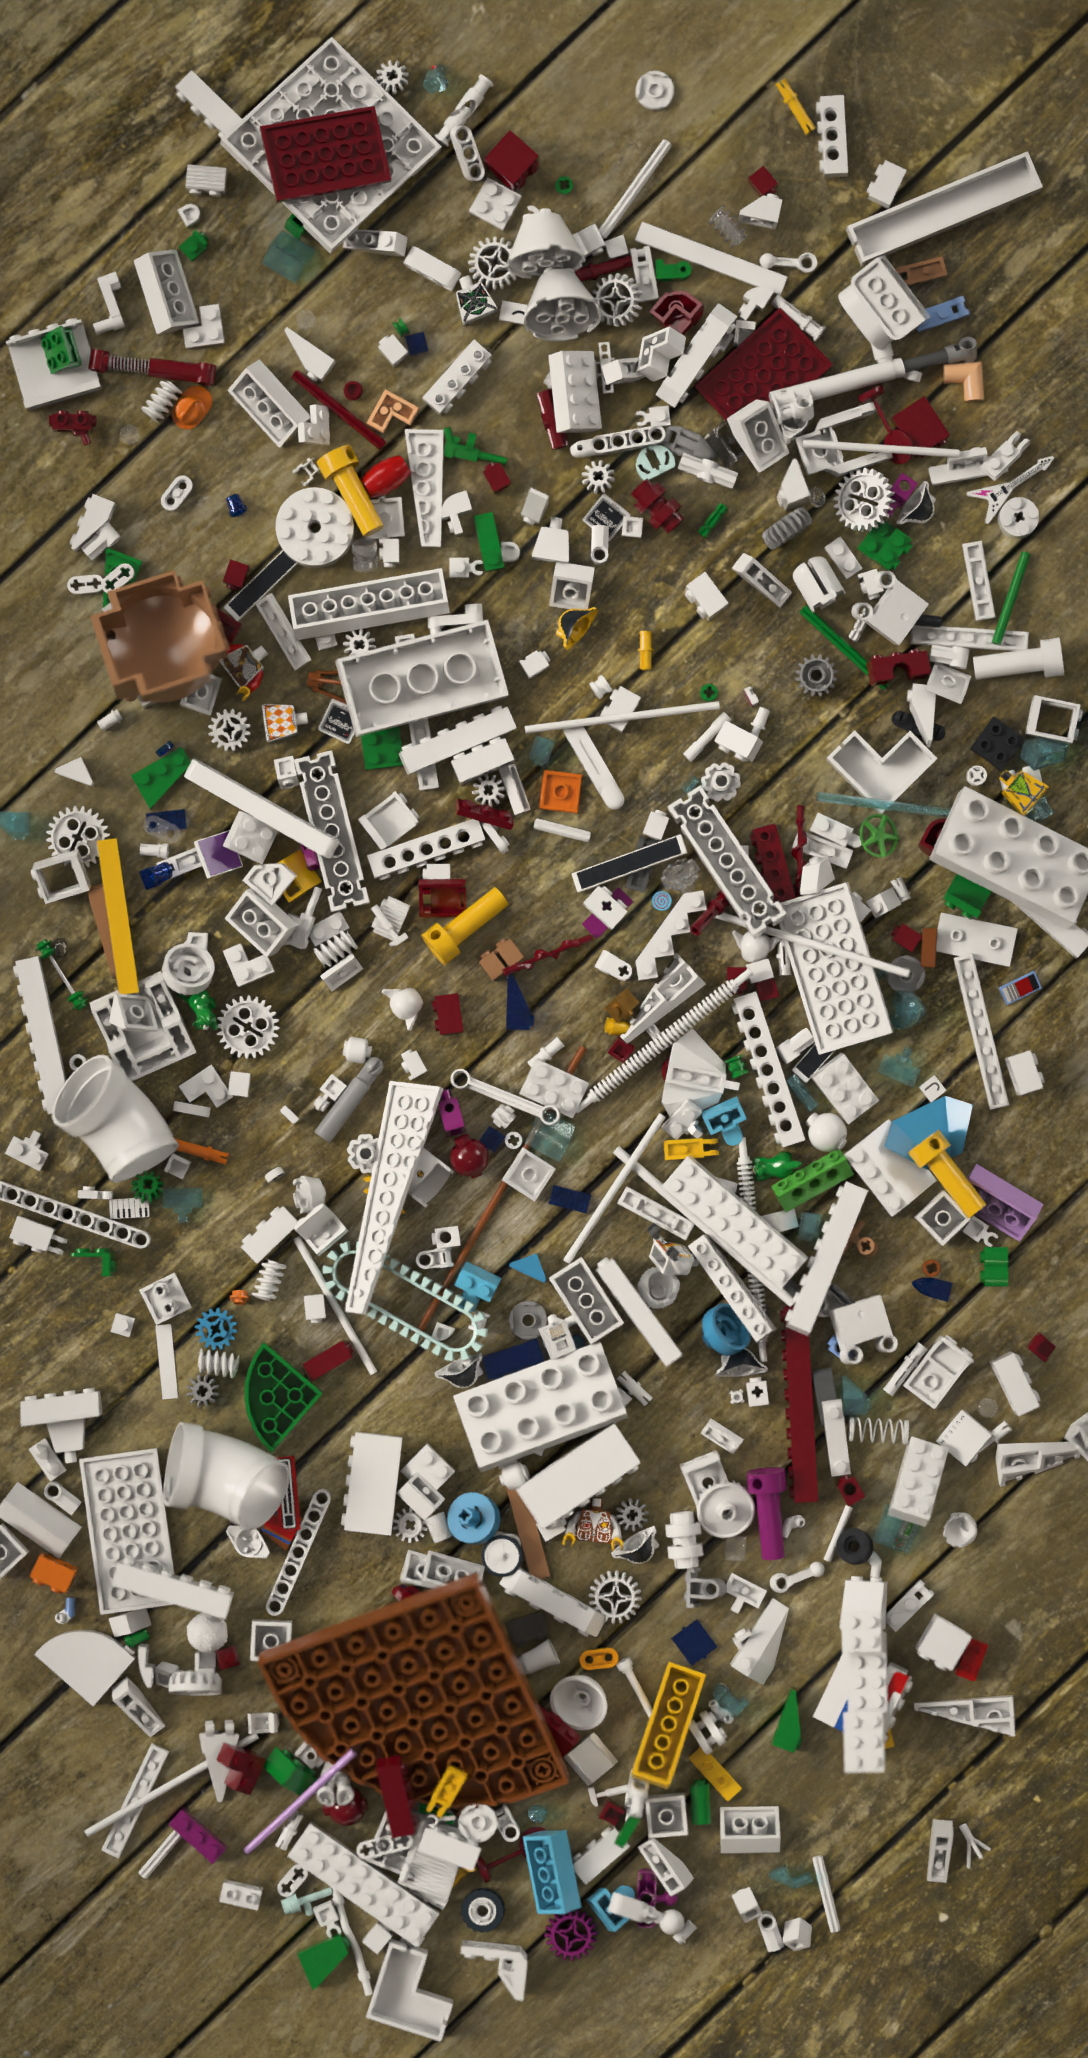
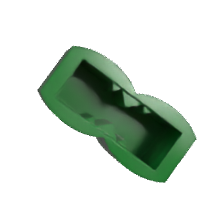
[980,1247,1008,1286]

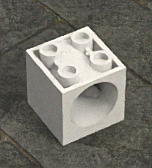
[915,1613,972,1671]

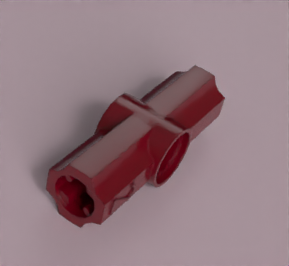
[536,389,568,450]

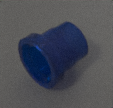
[225,494,248,518]

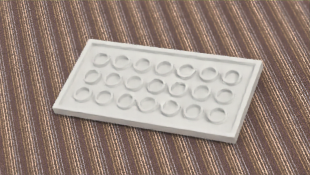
[779,882,893,1055]
[79,1448,175,1615]

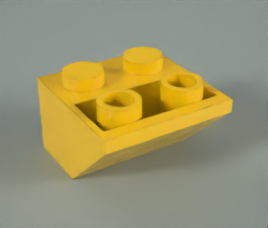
[278,850,322,903]

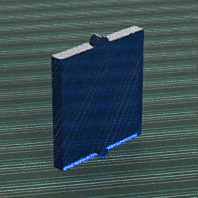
[671,1619,717,1666]

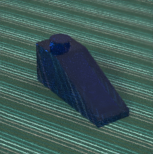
[506,973,534,1031]

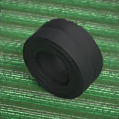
[836,1528,873,1565]

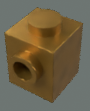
[604,988,639,1022]

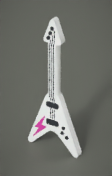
[966,456,1054,524]

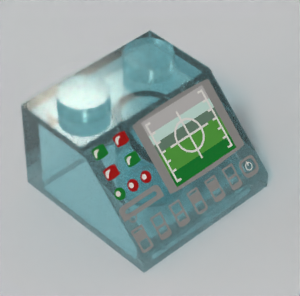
[872,1503,919,1554]

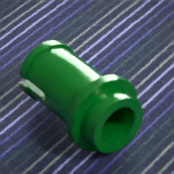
[124,1628,150,1648]

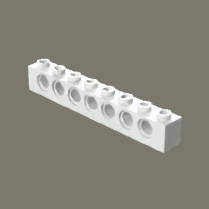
[731,991,805,1147]

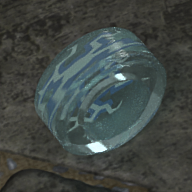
[681,776,700,794]

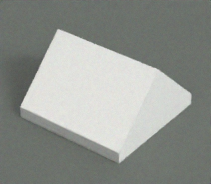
[180,674,222,715]
[109,993,158,1032]

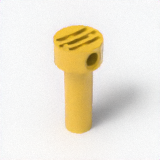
[316,445,384,537]
[421,887,509,965]
[908,1130,987,1218]

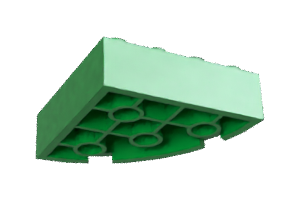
[244,1341,324,1453]

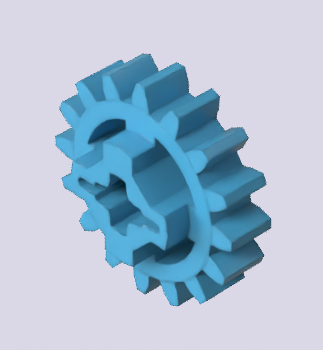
[195,1308,238,1350]

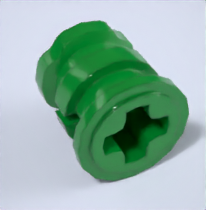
[724,1054,748,1079]

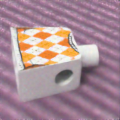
[262,704,308,743]

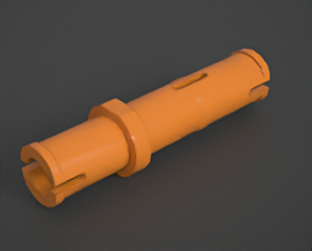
[174,1138,229,1165]

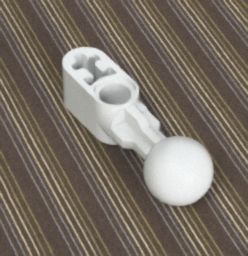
[608,1892,684,1935]

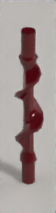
[792,805,807,898]
[502,934,593,976]

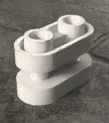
[689,1710,727,1755]

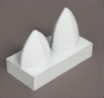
[29,1438,67,1481]

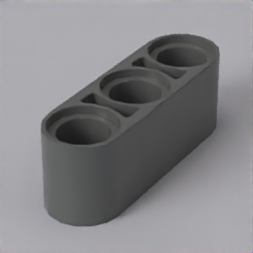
[811,1367,837,1427]

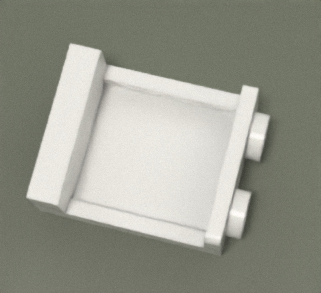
[358,791,419,850]

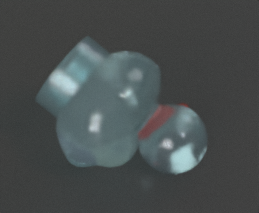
[423,64,449,93]

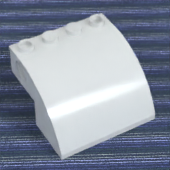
[90,971,196,1081]

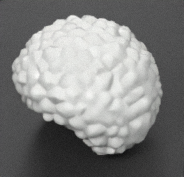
[637,1267,680,1309]
[187,1612,228,1653]

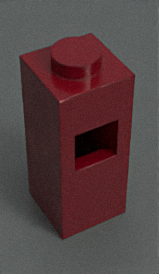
[302,1340,354,1381]

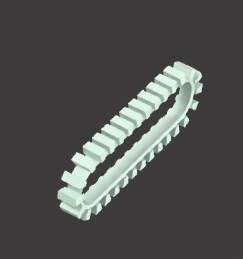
[323,1241,488,1361]

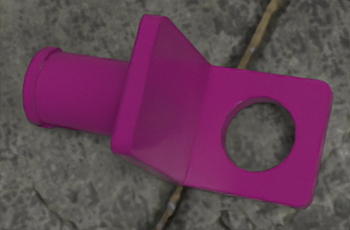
[884,473,917,518]

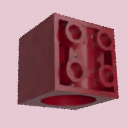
[484,130,539,191]

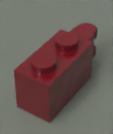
[539,1706,581,1757]

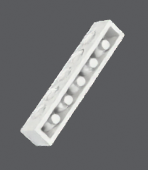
[367,819,486,881]
[688,1234,776,1342]

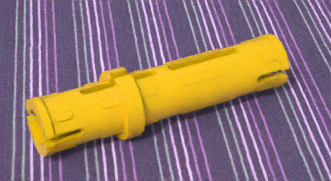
[775,78,816,135]

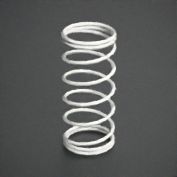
[848,1417,909,1445]

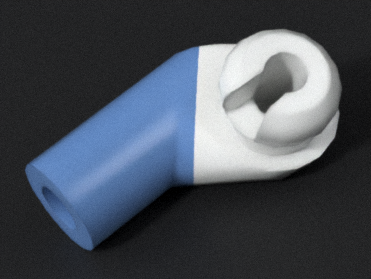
[55,1597,75,1624]

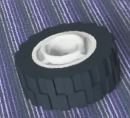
[461,1887,505,1933]

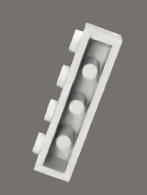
[422,340,492,416]

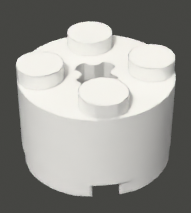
[998,497,1039,539]

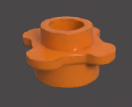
[230,1290,250,1305]

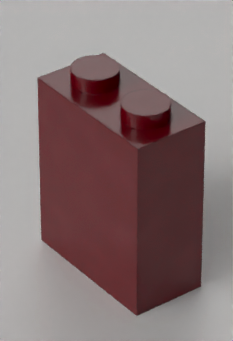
[891,396,950,459]

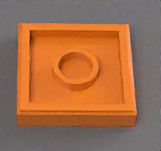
[539,770,582,814]

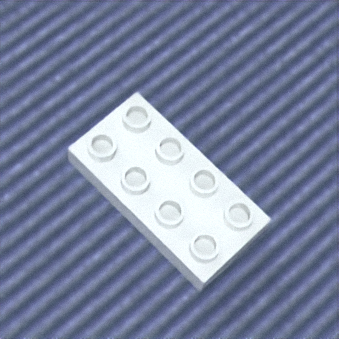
[335,620,509,737]
[929,786,1088,929]
[453,1341,628,1473]

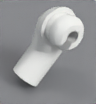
[547,1314,577,1328]
[709,1700,734,1724]

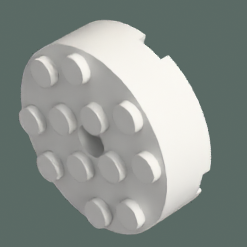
[275,487,355,568]

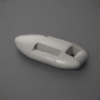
[662,426,716,460]

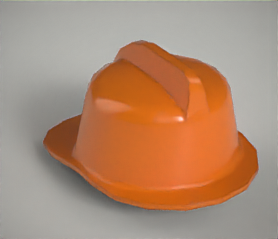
[172,386,212,429]

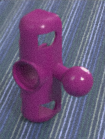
[637,1868,678,1928]

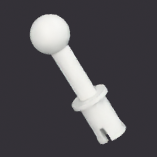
[745,707,770,762]
[970,1420,1012,1463]

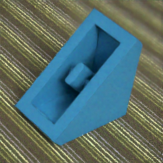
[509,1253,546,1283]

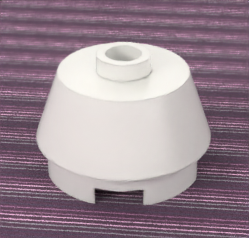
[293,1176,326,1214]

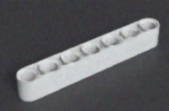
[266,1488,331,1616]

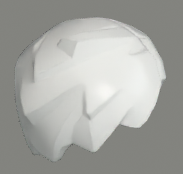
[943,1513,978,1548]

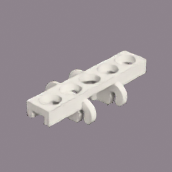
[595,342,615,394]

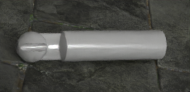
[314,1057,384,1143]

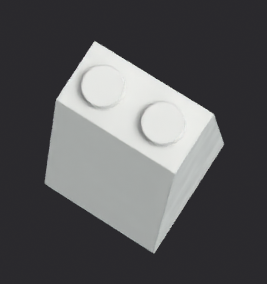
[840,1576,888,1630]

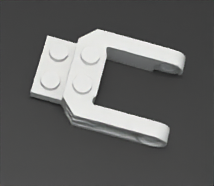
[795,402,893,477]

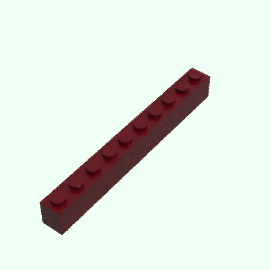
[780,1305,818,1503]

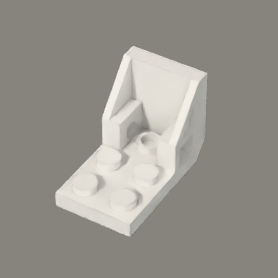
[461,1940,528,2001]

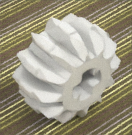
[376,60,409,94]
[582,460,615,494]
[343,629,376,656]
[472,774,505,807]

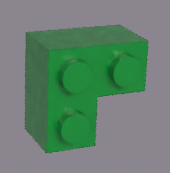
[263,1747,318,1796]

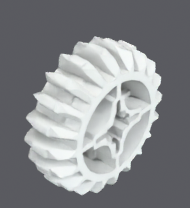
[468,237,516,290]
[592,273,644,327]
[589,1570,641,1624]

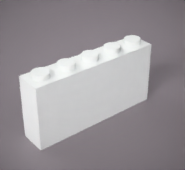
[341,1431,403,1536]

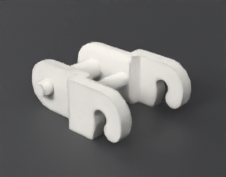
[292,458,321,486]

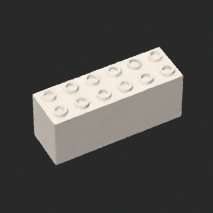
[515,1423,641,1530]

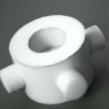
[729,1389,744,1404]

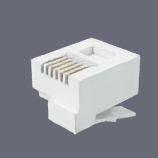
[538,1321,576,1359]

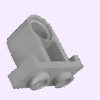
[684,1567,727,1608]

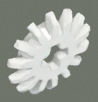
[393,1507,428,1543]

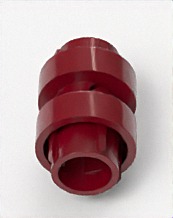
[631,478,685,534]

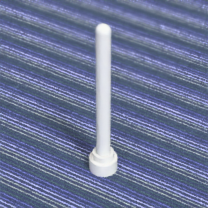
[616,1657,653,1718]

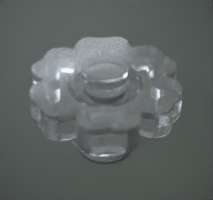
[660,858,700,894]

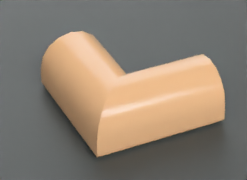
[943,362,984,402]
[366,389,419,433]

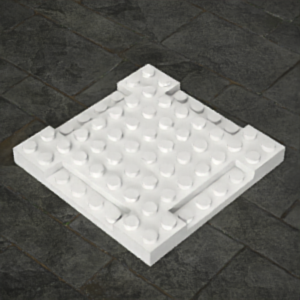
[220,37,442,254]

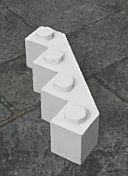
[656,303,738,408]
[635,890,706,981]
[499,1567,606,1637]

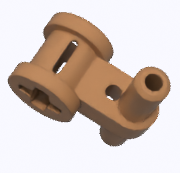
[842,1219,878,1258]

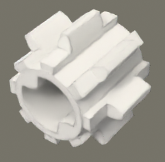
[491,1103,516,1129]

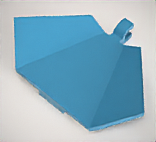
[884,1096,973,1170]

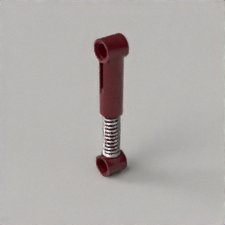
[88,349,216,386]

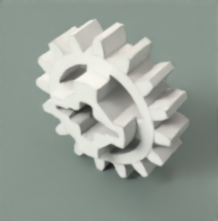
[208,709,251,751]

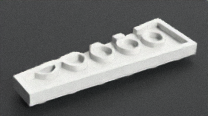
[405,429,444,547]

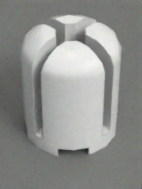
[793,556,846,613]

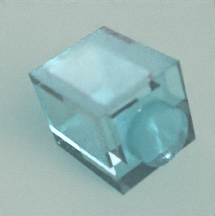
[529,735,555,767]
[798,1212,821,1241]

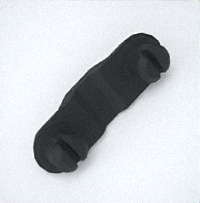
[892,710,946,741]

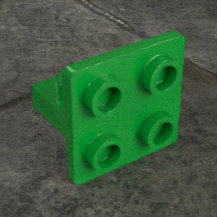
[41,326,82,374]

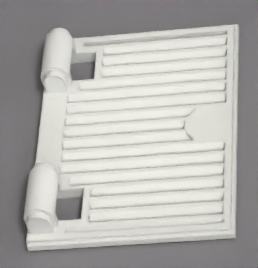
[398,1816,467,1901]

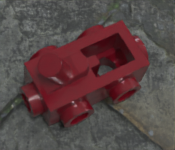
[49,410,97,446]

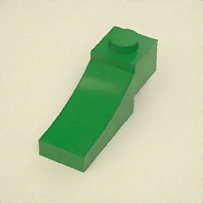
[474,512,504,573]

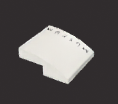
[936,1409,993,1466]
[138,1643,156,1688]

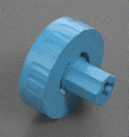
[702,1303,751,1356]
[447,1492,500,1545]

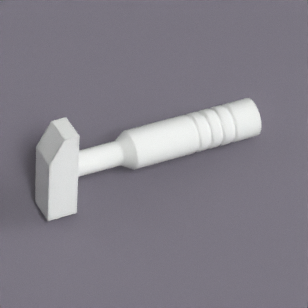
[371,905,408,947]
[588,1784,628,1807]

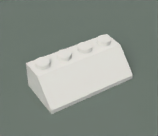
[134,249,200,335]
[227,359,310,448]
[20,1388,103,1426]

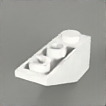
[343,229,408,257]
[70,494,116,552]

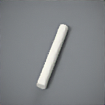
[824,1505,853,1562]

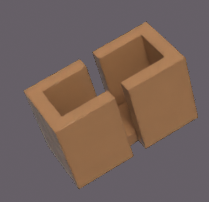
[479,938,524,981]

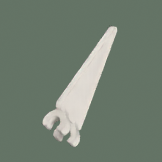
[200,1719,239,1802]

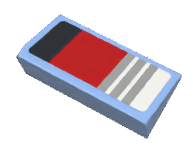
[998,971,1042,1005]

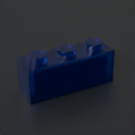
[482,1338,544,1381]

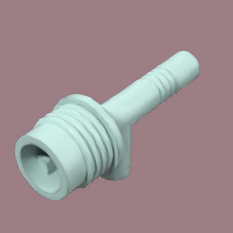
[281,1887,333,1916]

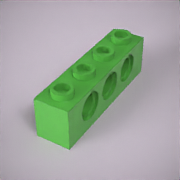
[771,1149,854,1213]

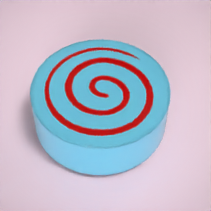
[652,891,672,911]

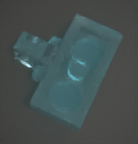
[877,1047,921,1087]
[163,1188,203,1223]

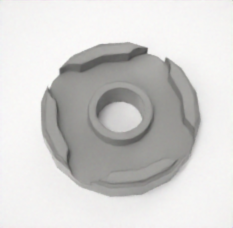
[886,955,925,994]
[509,1301,548,1340]

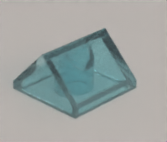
[262,230,316,284]

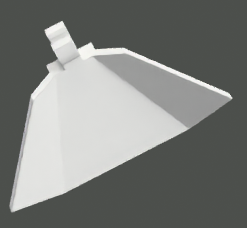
[661,1028,740,1117]

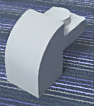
[441,491,472,537]

